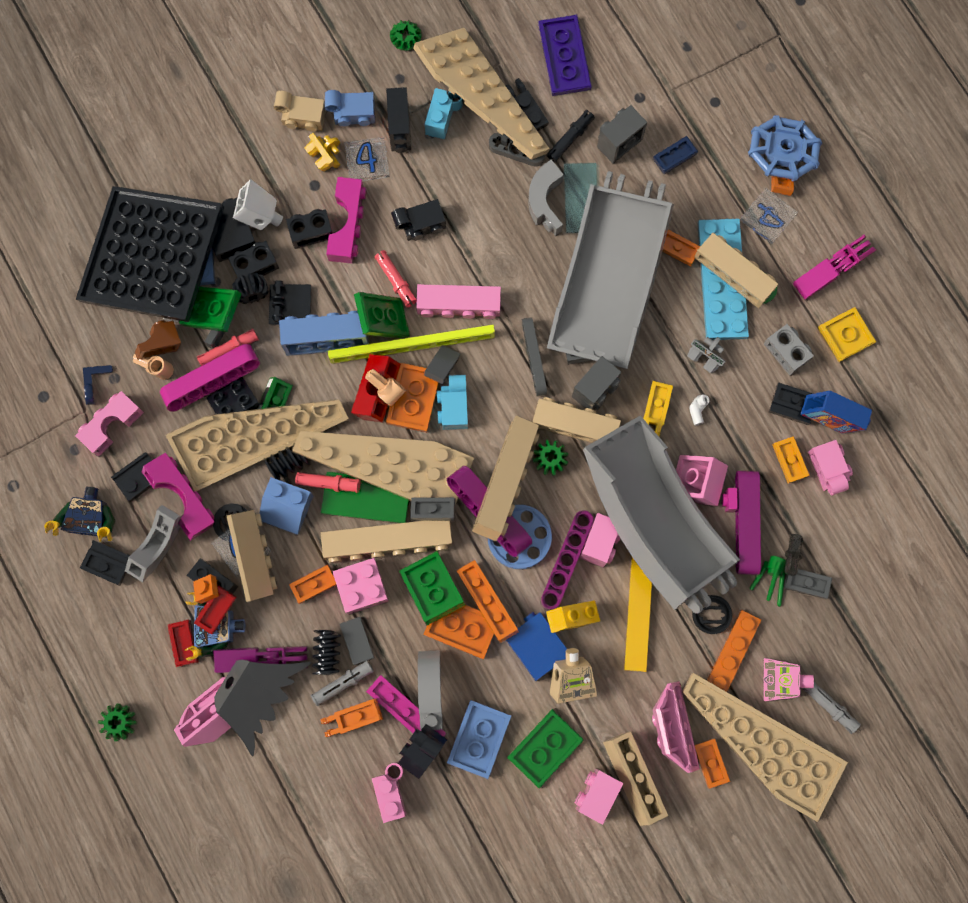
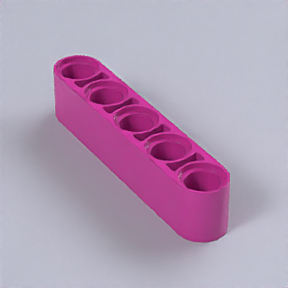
[160,344,260,412]

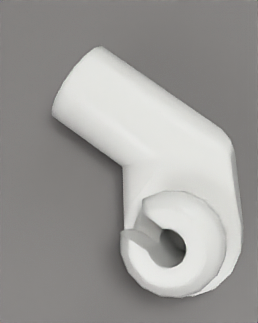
[689,394,709,426]

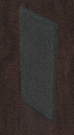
[564,163,597,233]

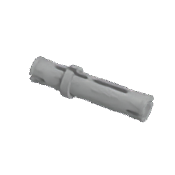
[311,660,374,707]
[802,682,861,734]

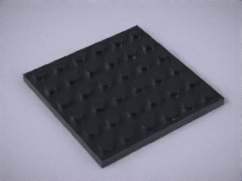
[76,186,224,322]

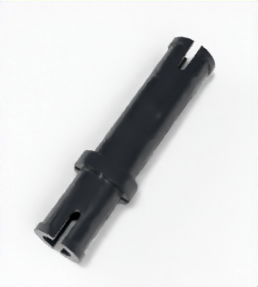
[546,110,595,163]

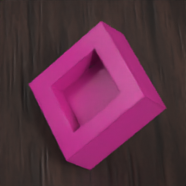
[721,488,737,512]

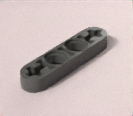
[521,317,547,397]

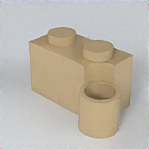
[274,91,326,132]

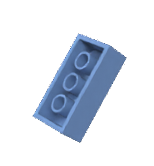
[279,311,369,356]

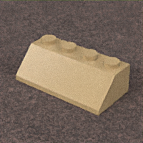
[227,510,277,602]

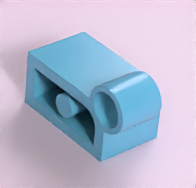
[424,88,463,139]
[437,375,468,430]

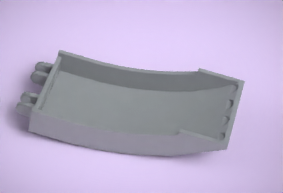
[547,171,674,369]
[583,415,740,614]

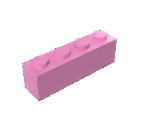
[417,284,501,319]

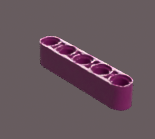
[447,465,532,557]
[735,471,761,575]
[541,510,593,611]

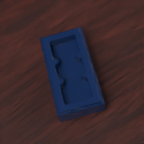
[653,136,698,175]

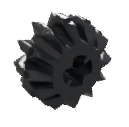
[232,273,269,304]

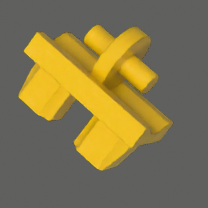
[304,133,341,172]

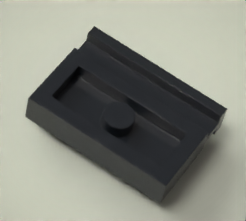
[769,383,813,425]
[111,452,152,502]
[80,540,130,586]

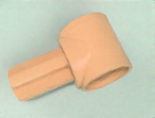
[133,354,174,380]
[365,369,406,406]

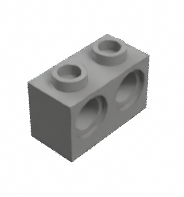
[764,324,814,376]

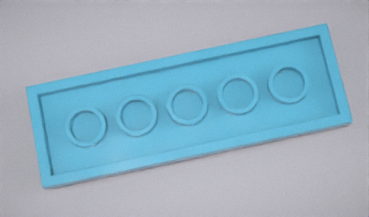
[698,219,749,340]

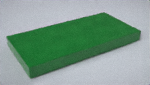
[321,472,409,524]

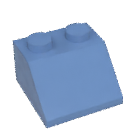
[259,477,313,535]

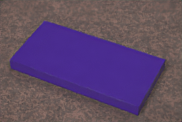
[538,15,592,96]

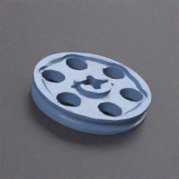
[488,505,552,569]

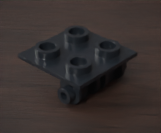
[269,280,311,325]
[206,376,260,414]

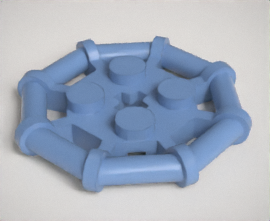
[748,115,822,181]

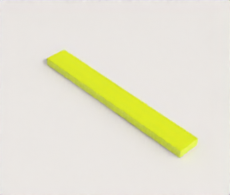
[328,325,495,364]

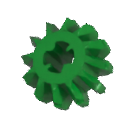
[533,440,569,476]
[98,703,137,742]

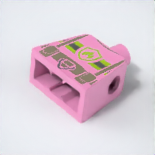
[764,658,814,701]

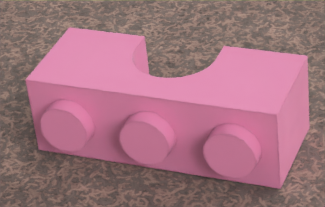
[75,391,144,457]

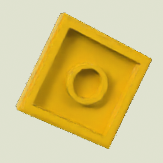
[818,307,876,362]

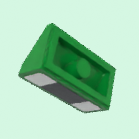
[257,377,293,409]

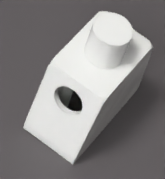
[233,179,283,230]

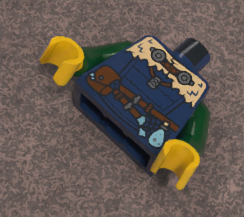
[44,486,116,542]

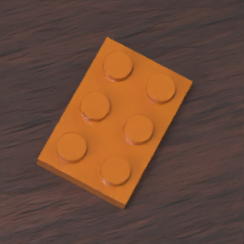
[386,363,439,433]
[423,605,494,660]

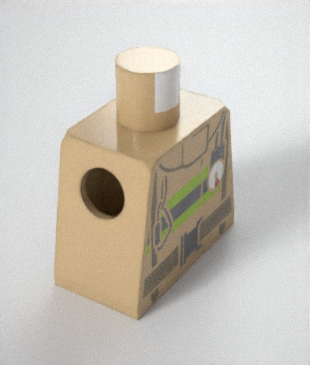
[550,648,597,704]

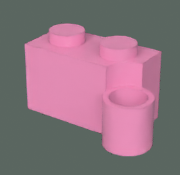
[808,440,853,496]
[372,762,407,823]

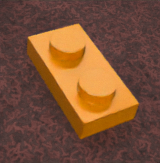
[772,436,809,484]

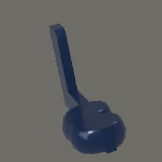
[83,365,113,405]

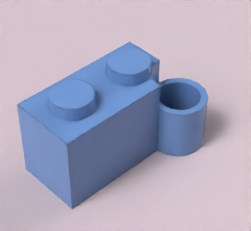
[325,90,375,127]

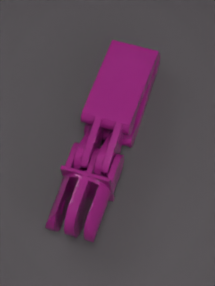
[213,646,308,673]

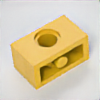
[546,600,600,633]

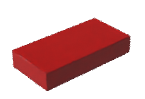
[194,585,237,635]
[168,619,199,667]

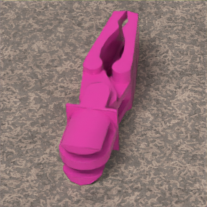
[793,235,876,300]

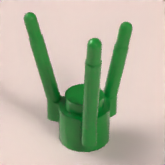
[750,556,787,607]

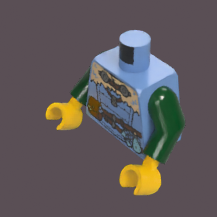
[185,592,246,661]

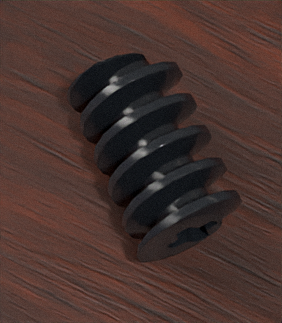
[264,443,311,480]
[312,630,341,675]

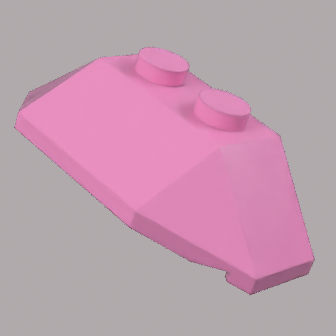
[174,677,232,747]
[652,681,700,773]

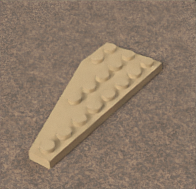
[413,28,550,160]
[166,399,349,491]
[292,431,474,505]
[682,673,848,822]

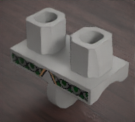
[687,337,726,374]

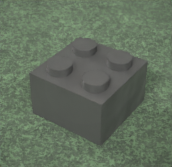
[597,105,647,164]
[572,356,621,410]

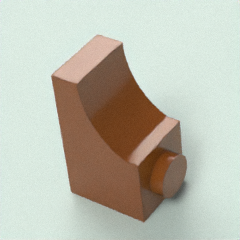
[135,320,181,360]

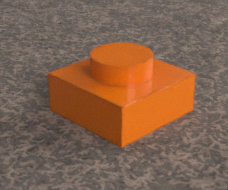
[771,176,794,196]
[193,574,219,604]

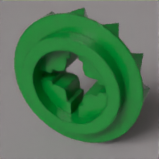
[390,20,422,51]

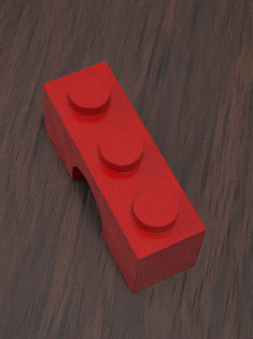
[351,354,401,423]

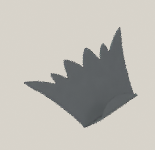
[214,660,312,757]

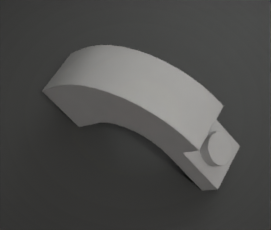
[528,160,564,236]
[125,505,180,583]
[418,650,443,730]

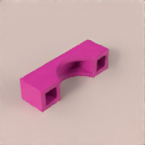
[326,177,366,264]
[142,452,214,541]

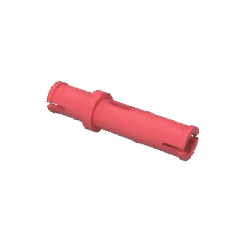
[375,250,417,308]
[197,328,259,366]
[295,472,361,493]

